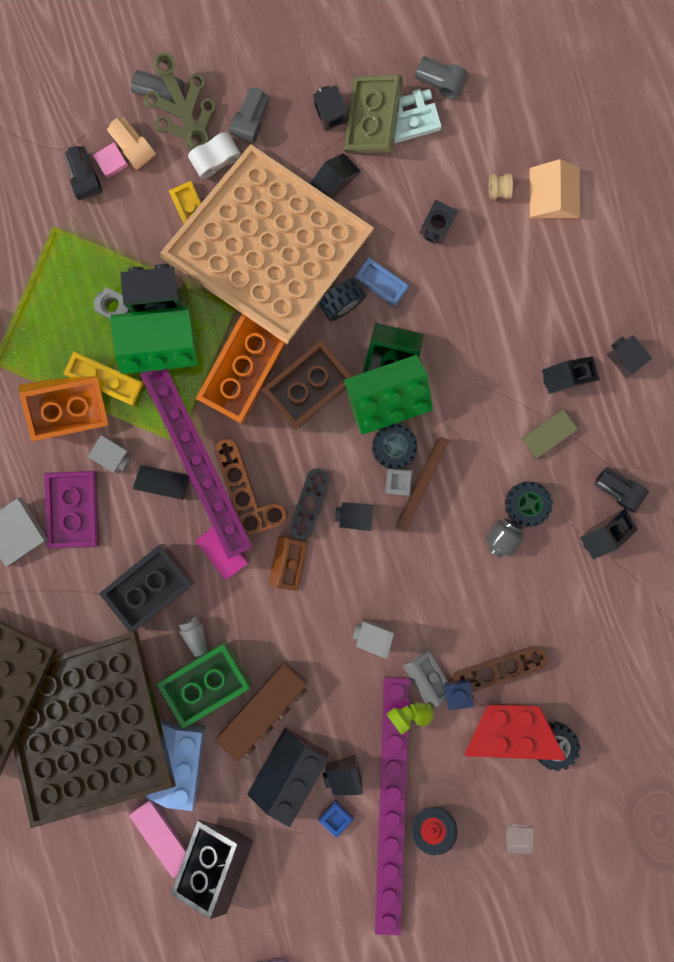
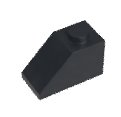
[542,356,600,394]
[335,502,373,531]
[580,508,638,559]
[322,755,363,795]

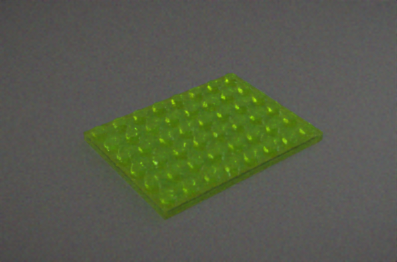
[0,226,237,441]

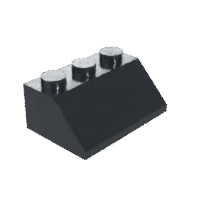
[247,728,328,828]
[171,820,253,919]

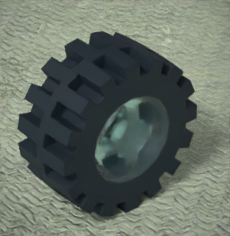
[372,424,418,469]

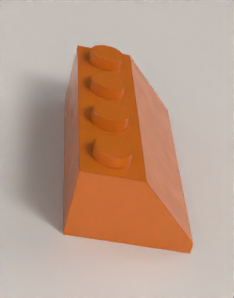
[195,314,288,426]

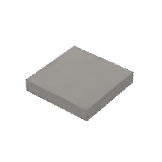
[0,497,48,567]

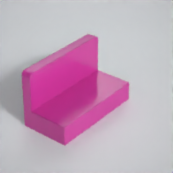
[196,527,250,580]

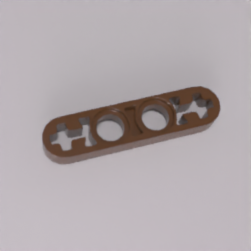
[451,646,548,692]

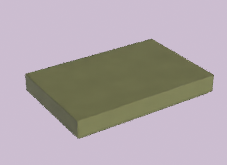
[343,75,403,153]

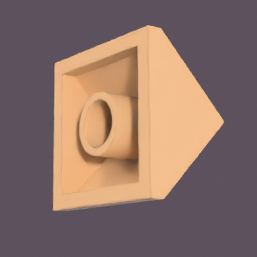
[529,159,580,218]

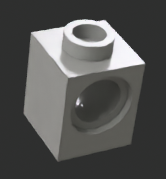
[94,287,131,320]
[87,435,132,474]

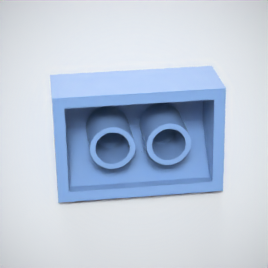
[146,721,206,811]

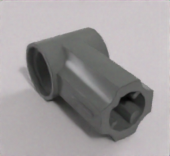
[415,56,469,100]
[131,70,185,104]
[230,88,270,143]

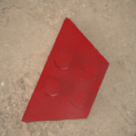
[465,705,566,760]

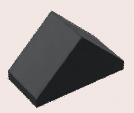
[310,153,361,199]

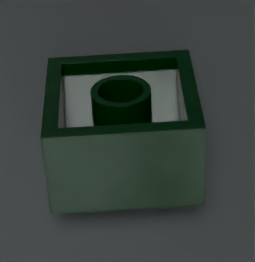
[363,322,424,373]

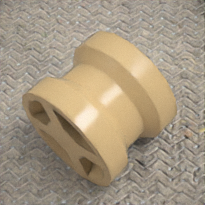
[489,173,513,200]

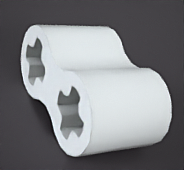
[188,132,241,179]

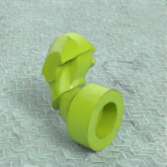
[387,702,434,735]

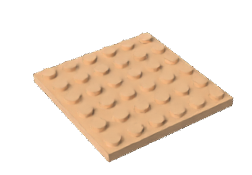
[160,144,374,344]

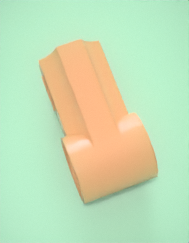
[107,116,156,170]

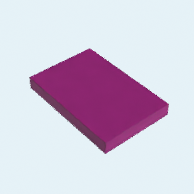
[44,471,99,548]

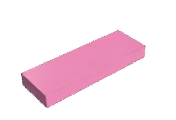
[129,799,187,878]

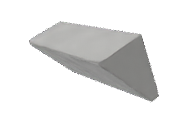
[403,650,448,708]

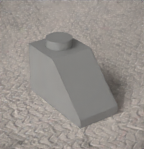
[352,619,394,659]

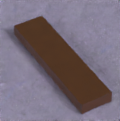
[395,437,450,532]

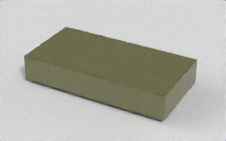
[521,409,578,459]

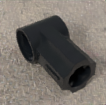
[64,146,103,201]
[594,467,649,513]

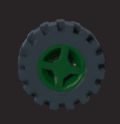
[504,481,553,527]

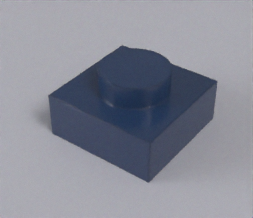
[445,679,474,710]

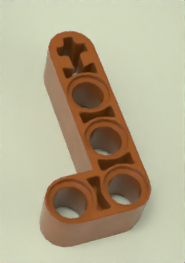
[215,439,287,535]

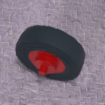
[411,807,458,856]

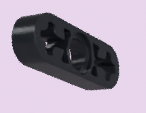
[290,468,329,539]

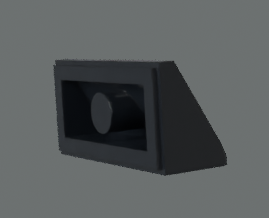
[133,465,189,500]

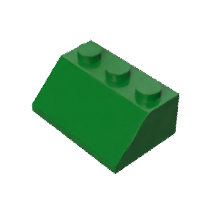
[110,306,198,374]

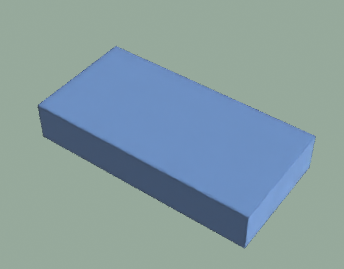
[354,257,410,307]

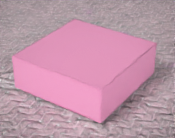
[93,142,128,179]

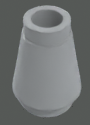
[179,617,208,657]

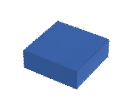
[318,800,354,838]

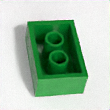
[344,355,433,435]
[156,640,252,729]

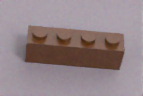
[215,661,307,762]

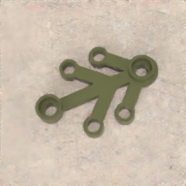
[143,53,215,150]

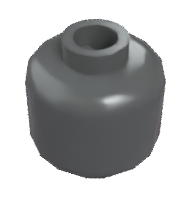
[486,519,524,558]

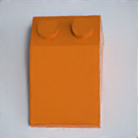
[18,376,108,442]

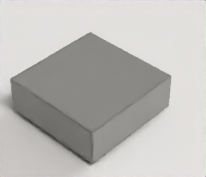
[385,468,413,496]

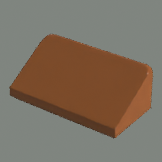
[268,536,308,591]

